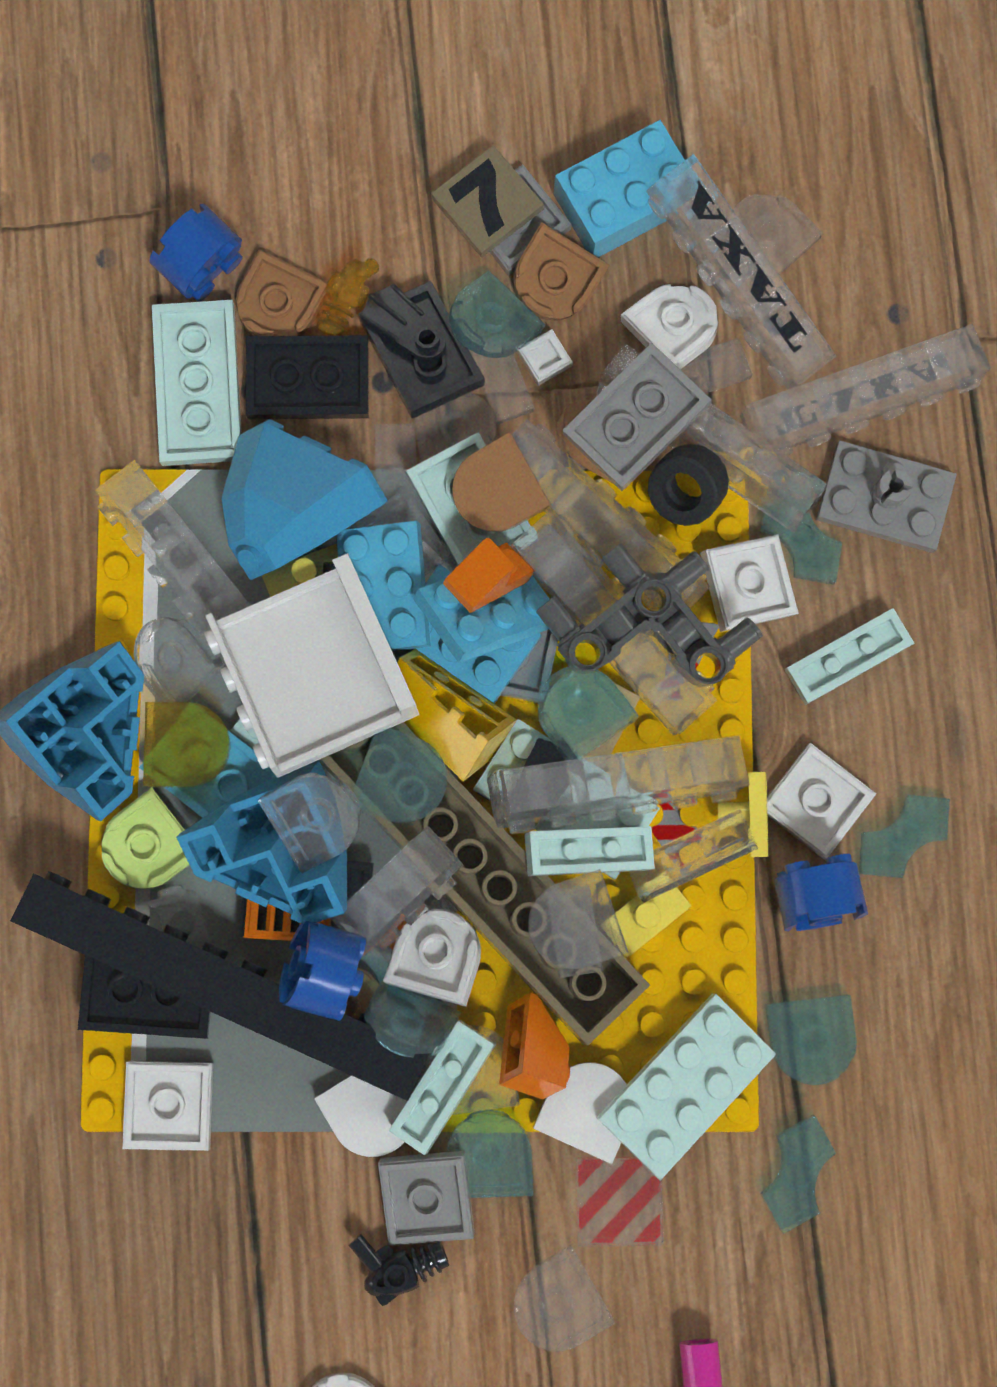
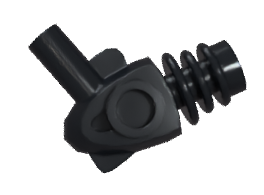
[348,1234,450,1306]

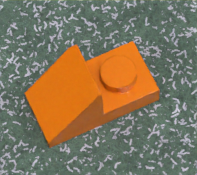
[443,538,534,613]

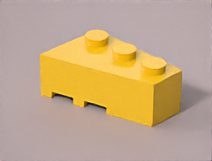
[397,649,516,781]

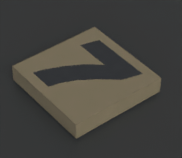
[431,145,544,258]

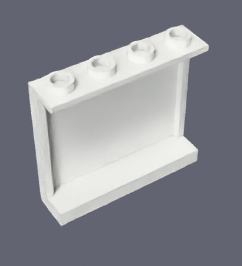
[204,553,419,778]

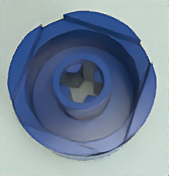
[149,203,243,302]
[774,854,868,931]
[279,920,366,1021]

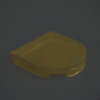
[143,702,231,788]

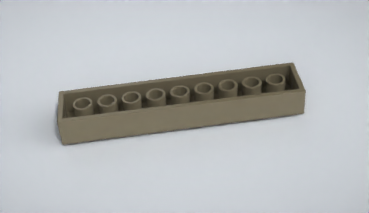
[319,722,650,1046]

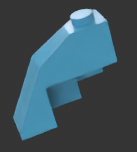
[221,419,388,580]
[0,641,144,821]
[176,760,347,923]

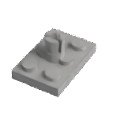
[563,343,712,491]
[816,440,957,553]

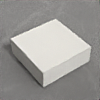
[517,329,573,386]

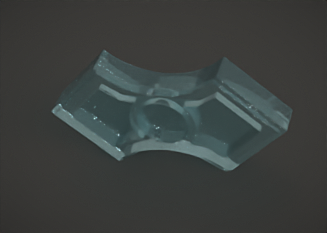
[760,489,842,585]
[859,795,950,878]
[760,1115,836,1234]

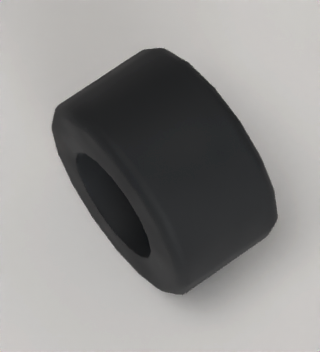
[648,444,729,526]

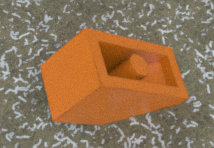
[499,992,570,1099]

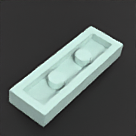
[785,608,914,705]
[525,826,655,876]
[389,1020,496,1155]

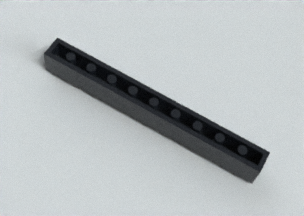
[10,871,430,1101]

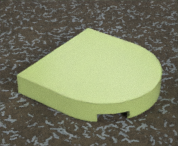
[101,788,189,889]

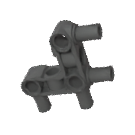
[536,543,763,687]

